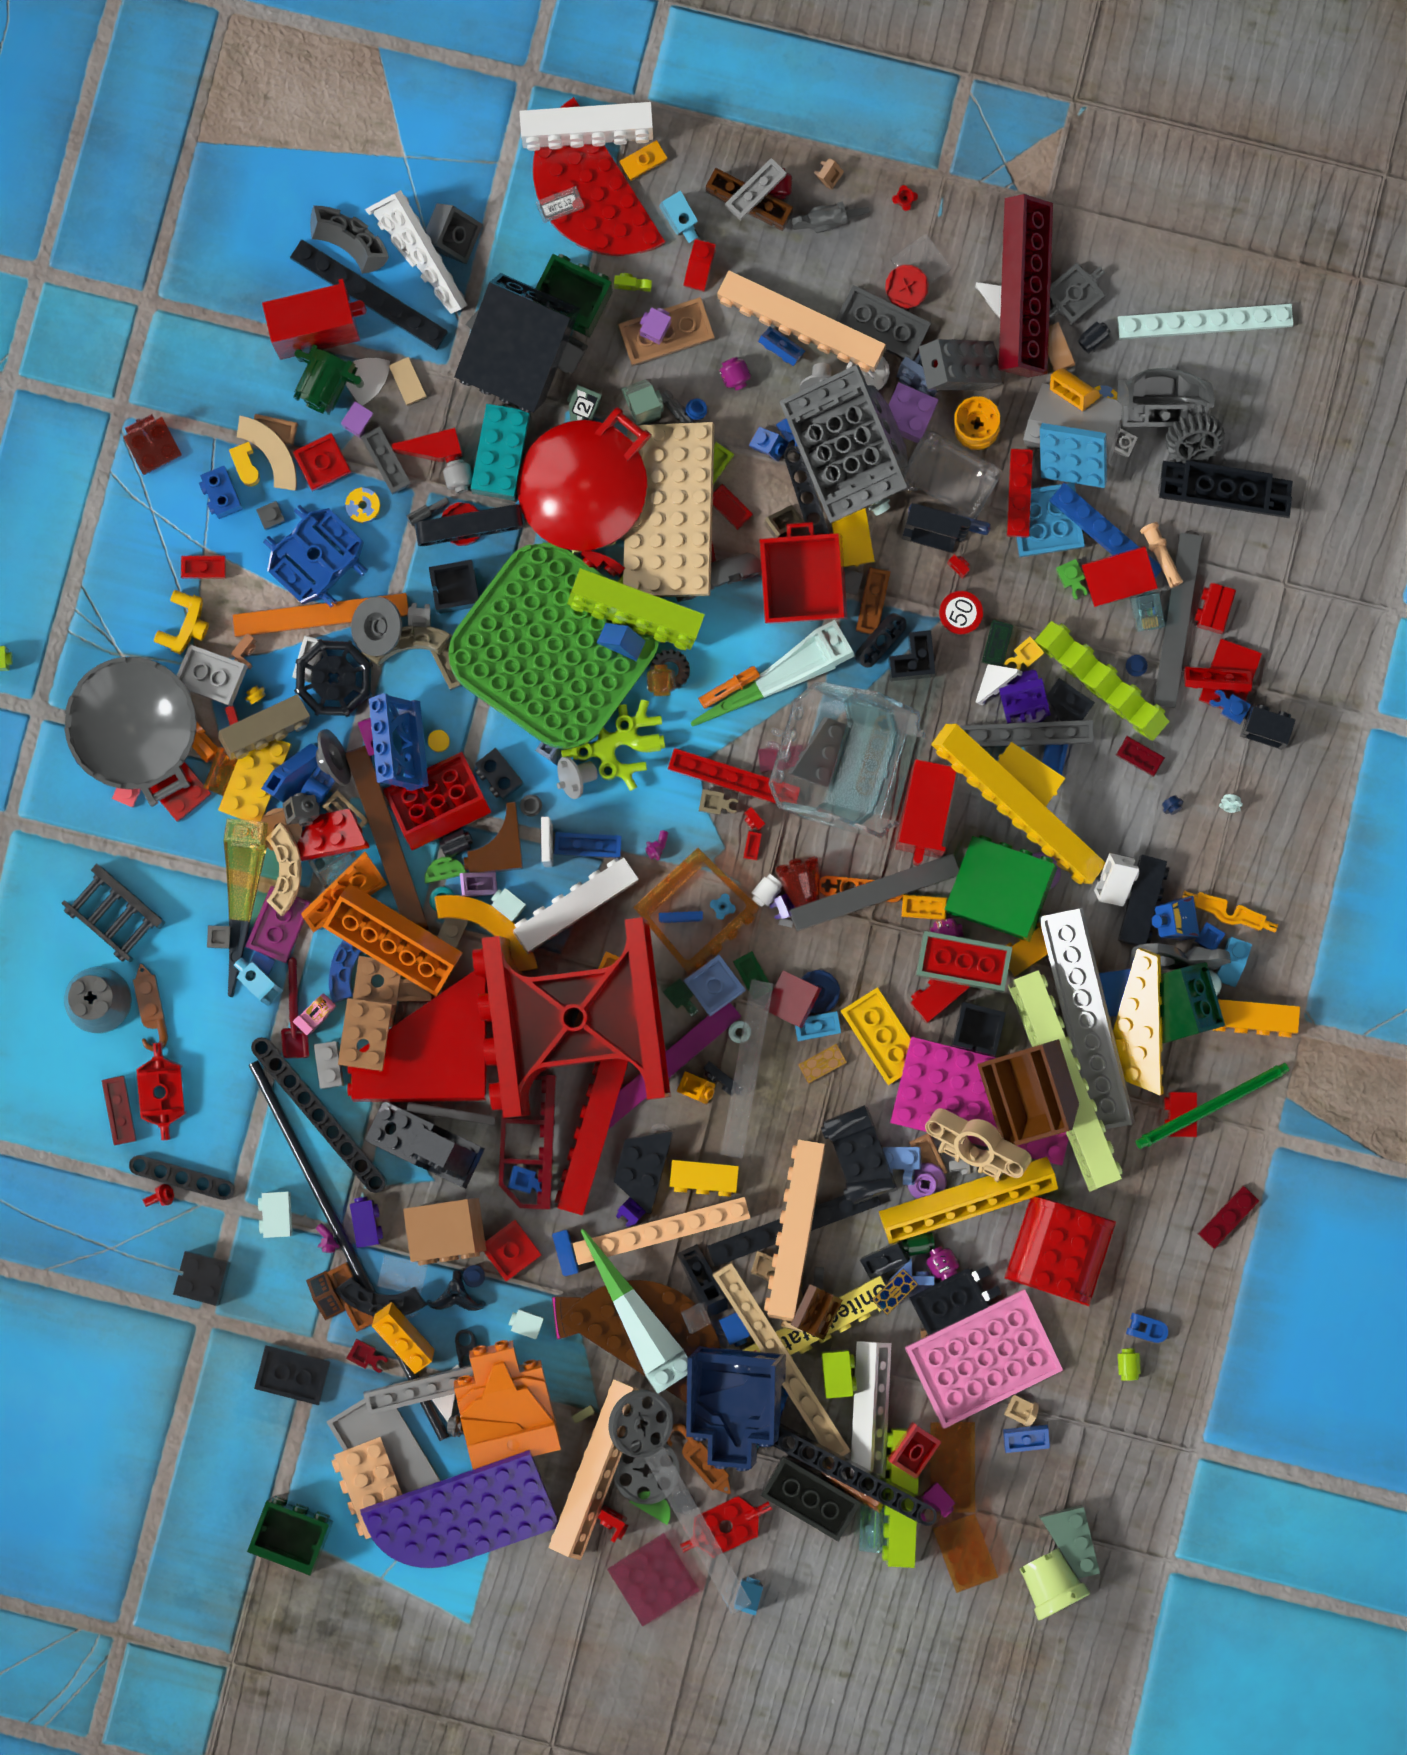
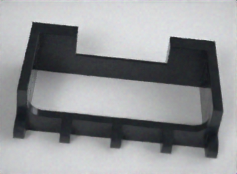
[902,503,971,553]

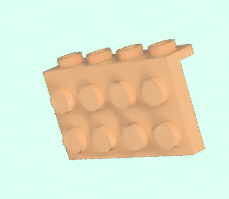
[331,1437,402,1539]

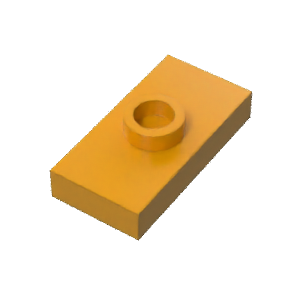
[619,140,668,181]
[901,895,947,920]

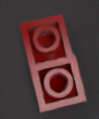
[581,551,625,578]

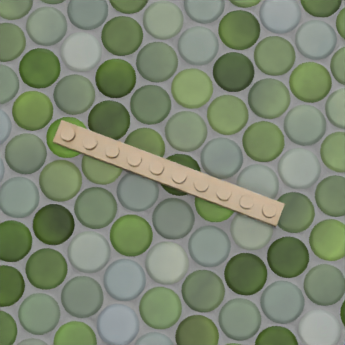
[712,1262,851,1463]

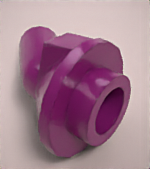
[645,830,669,861]
[316,1223,340,1253]

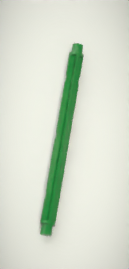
[1135,1063,1289,1149]

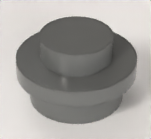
[520,795,542,817]

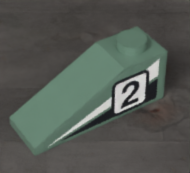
[567,385,602,422]

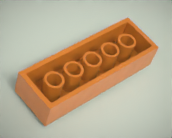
[323,883,463,996]

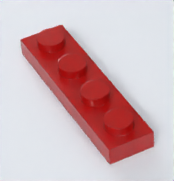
[1006,449,1033,538]

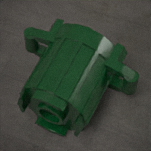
[293,345,364,415]

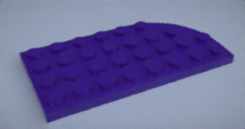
[360,1450,559,1568]

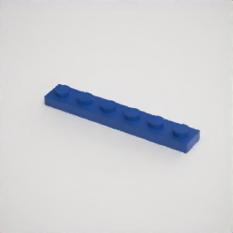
[1049,483,1162,578]

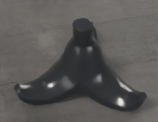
[426,1271,485,1311]

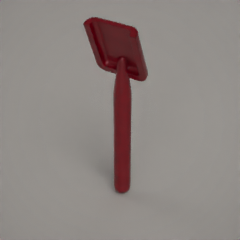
[281,957,309,1058]

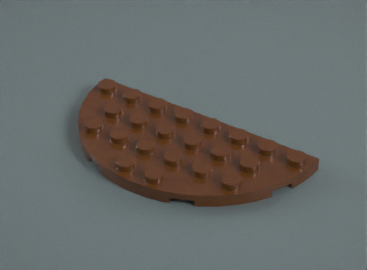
[560,1280,721,1403]

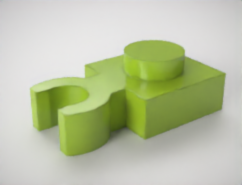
[614,273,652,292]

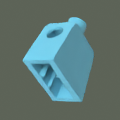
[659,190,700,243]
[233,958,283,1006]

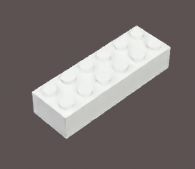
[519,102,653,151]

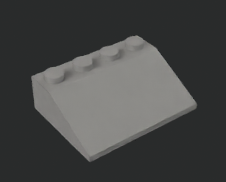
[1023,383,1122,466]

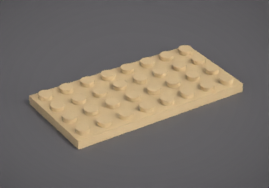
[623,422,715,597]

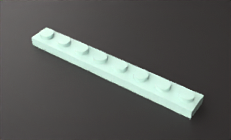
[1117,304,1293,340]

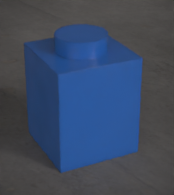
[719,1312,750,1347]

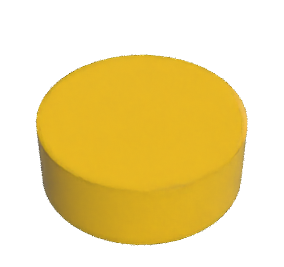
[428,730,450,752]

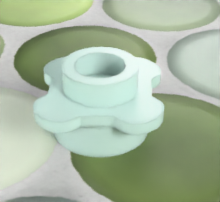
[868,498,890,516]
[1219,794,1243,813]

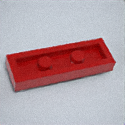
[1184,667,1252,692]

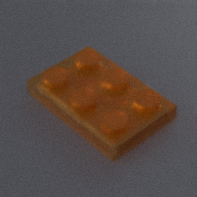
[933,1513,998,1593]

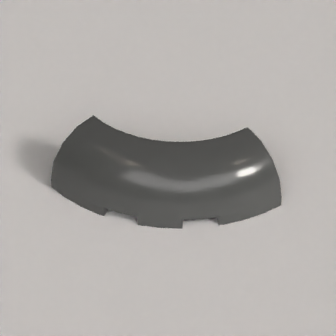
[310,205,389,274]
[676,553,762,602]

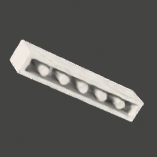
[513,858,639,954]
[850,1341,892,1478]

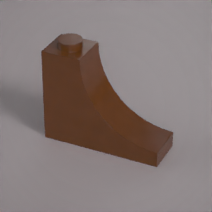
[464,802,523,873]

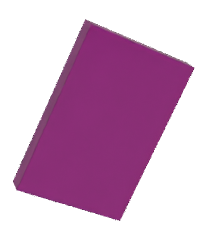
[245,886,312,964]

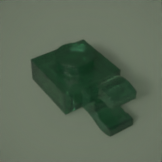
[663,978,699,1017]

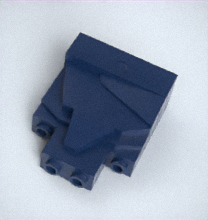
[686,1347,786,1471]

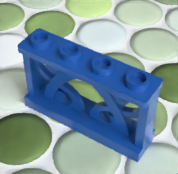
[369,693,429,791]

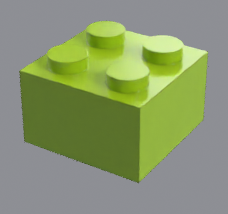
[821,1350,857,1399]

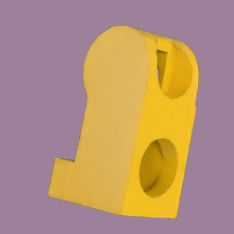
[229,442,260,487]

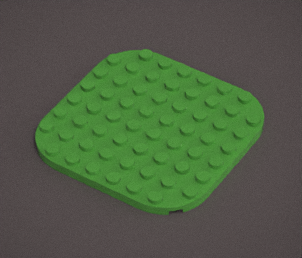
[448,543,659,749]

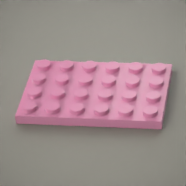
[905,1289,1063,1429]

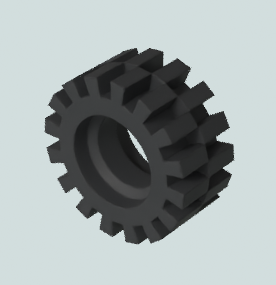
[650,649,690,691]

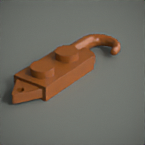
[133,964,168,1051]
[667,1423,731,1494]

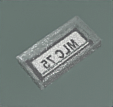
[536,186,584,223]

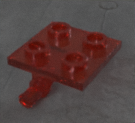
[123,414,182,475]

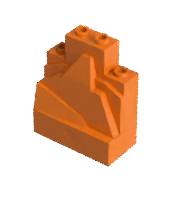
[454,1340,561,1470]

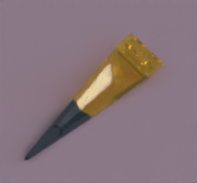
[223,818,268,997]

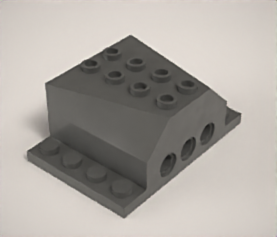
[779,365,910,523]

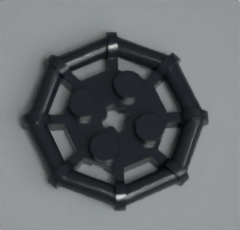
[294,639,373,718]

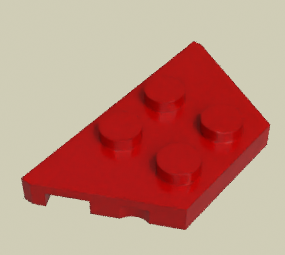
[297,809,369,861]

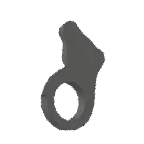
[1130,943,1231,970]

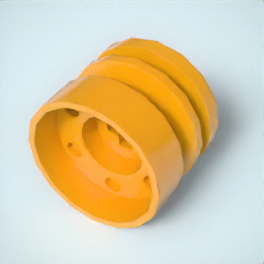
[954,396,1000,450]

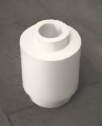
[751,874,783,907]

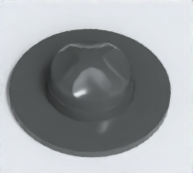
[351,597,402,656]
[316,729,351,785]

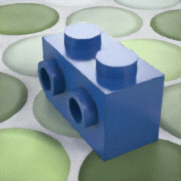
[199,466,243,519]

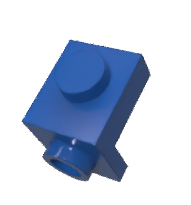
[749,427,788,462]

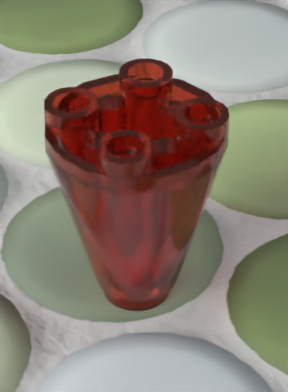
[775,856,820,908]

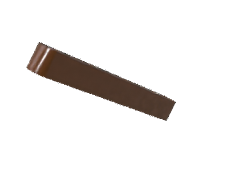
[345,746,429,930]

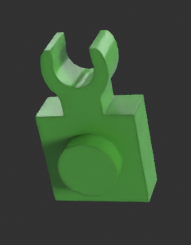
[1056,559,1087,600]

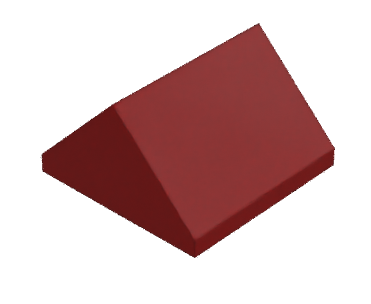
[887,1422,941,1479]

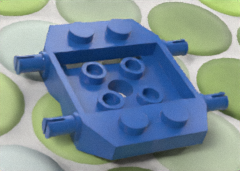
[263,505,368,608]

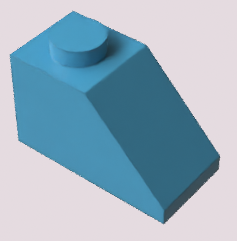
[1216,937,1252,987]
[734,1576,763,1616]

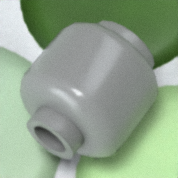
[443,460,473,493]

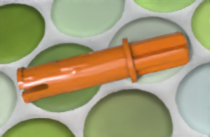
[698,666,760,709]

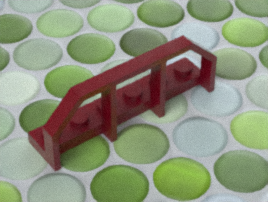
[499,1075,557,1209]

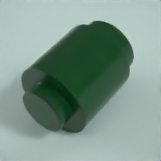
[901,1232,935,1256]

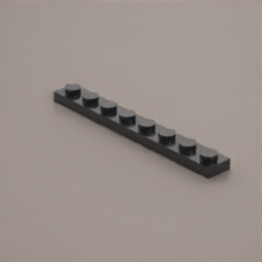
[290,239,448,351]
[707,1195,881,1267]

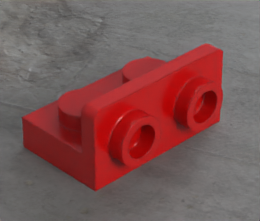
[598,1505,629,1543]

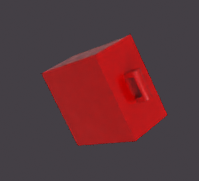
[262,279,367,360]
[759,522,847,624]
[895,759,956,866]

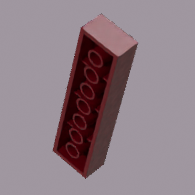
[998,194,1053,378]

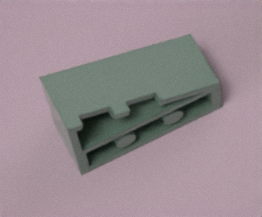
[621,379,664,425]
[1038,1505,1100,1579]

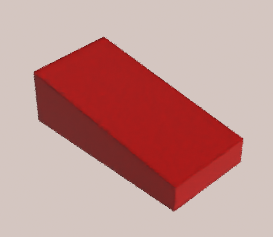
[743,831,762,861]

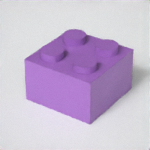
[889,382,938,444]

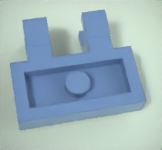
[882,1147,921,1185]

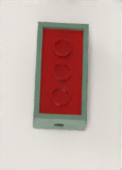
[915,931,1012,992]

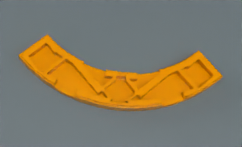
[434,895,537,972]

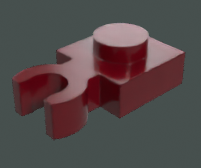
[346,1339,388,1373]

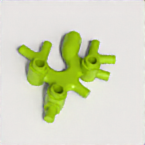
[561,699,665,791]

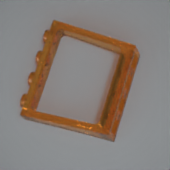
[633,848,759,974]

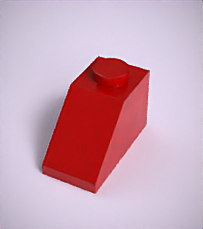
[683,239,716,292]

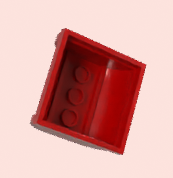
[1004,1196,1116,1306]

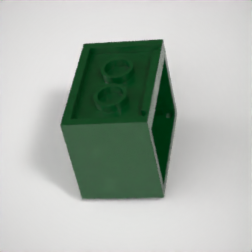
[536,254,613,338]
[1160,962,1225,1044]
[247,1496,333,1576]

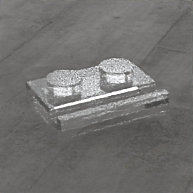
[377,1254,428,1295]

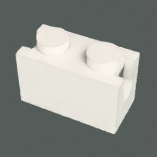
[1094,853,1139,907]

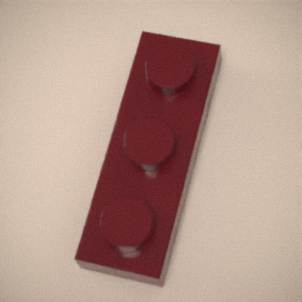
[102,1076,137,1145]
[1197,1186,1259,1249]

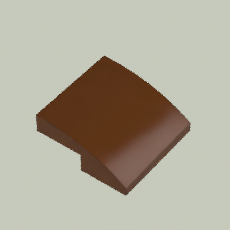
[791,1284,843,1340]

